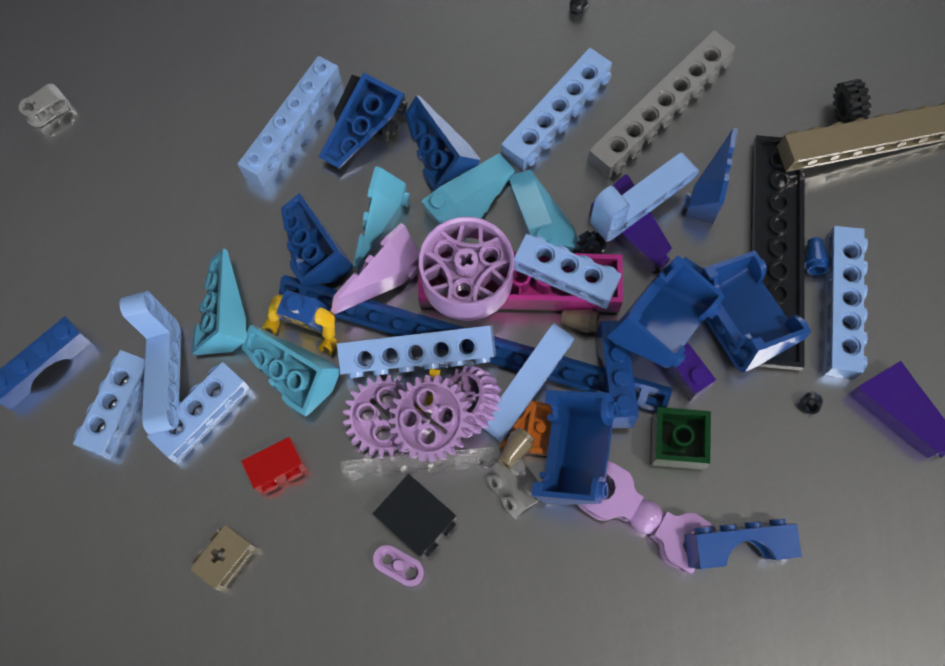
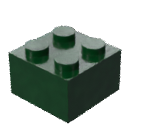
[651,407,711,470]

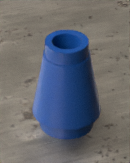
[805,237,830,276]

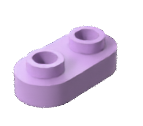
[373,545,424,587]

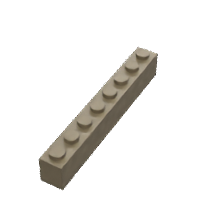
[777,102,945,172]

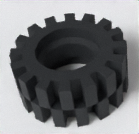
[833,79,871,124]

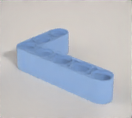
[590,153,699,242]
[119,291,181,435]

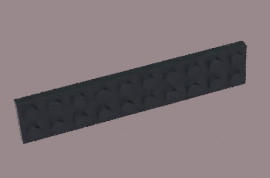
[752,135,805,371]

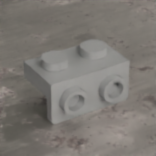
[484,458,539,518]

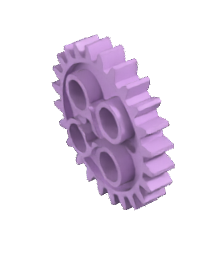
[343,374,426,459]
[388,375,474,462]

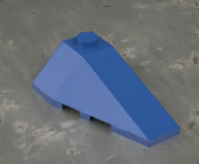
[318,72,405,169]
[405,95,481,191]
[683,128,738,224]
[281,193,353,286]

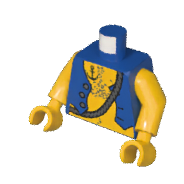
[261,290,338,355]

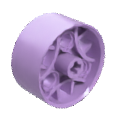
[419,217,514,321]

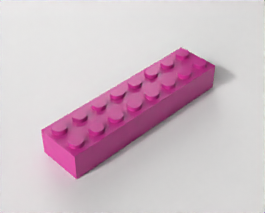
[418,249,623,312]

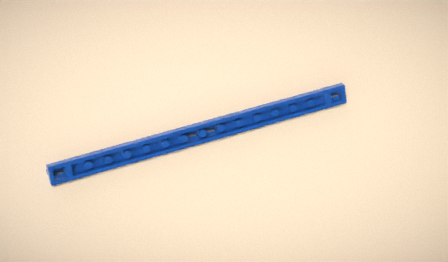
[279,275,672,412]

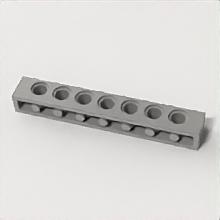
[587,30,736,179]

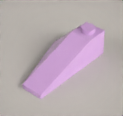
[331,223,419,314]

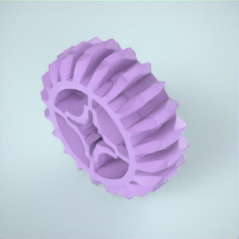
[445,366,502,437]

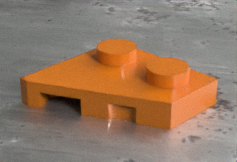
[500,401,552,457]

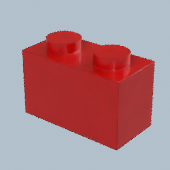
[241,437,307,494]

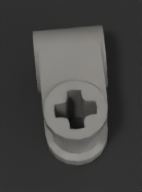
[18,84,70,128]

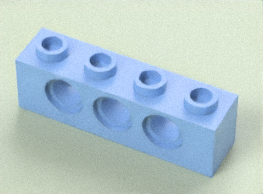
[514,234,622,310]
[73,350,145,460]
[147,362,249,463]

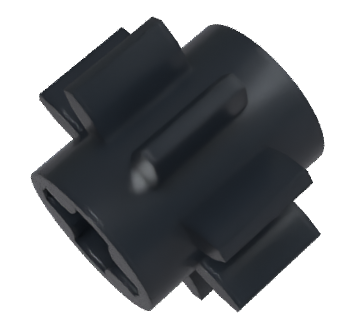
[576,230,607,254]

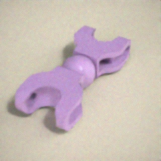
[578,461,716,574]

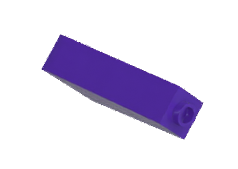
[589,174,672,273]
[850,361,945,458]

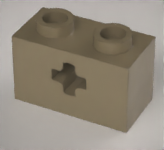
[190,525,256,591]

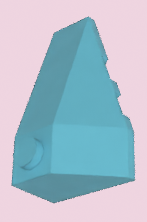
[421,153,515,239]
[353,166,411,275]
[509,170,579,253]
[192,248,248,355]
[241,325,340,416]

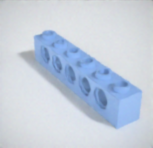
[501,48,612,171]
[238,56,342,188]
[824,226,868,379]
[337,325,496,378]

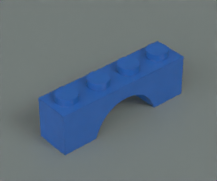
[0,316,91,410]
[595,321,639,429]
[685,518,802,569]

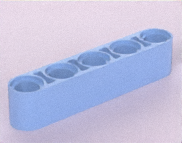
[482,323,576,442]

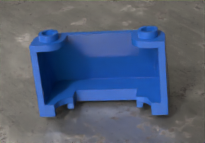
[701,250,811,372]
[606,255,725,368]
[531,390,618,505]

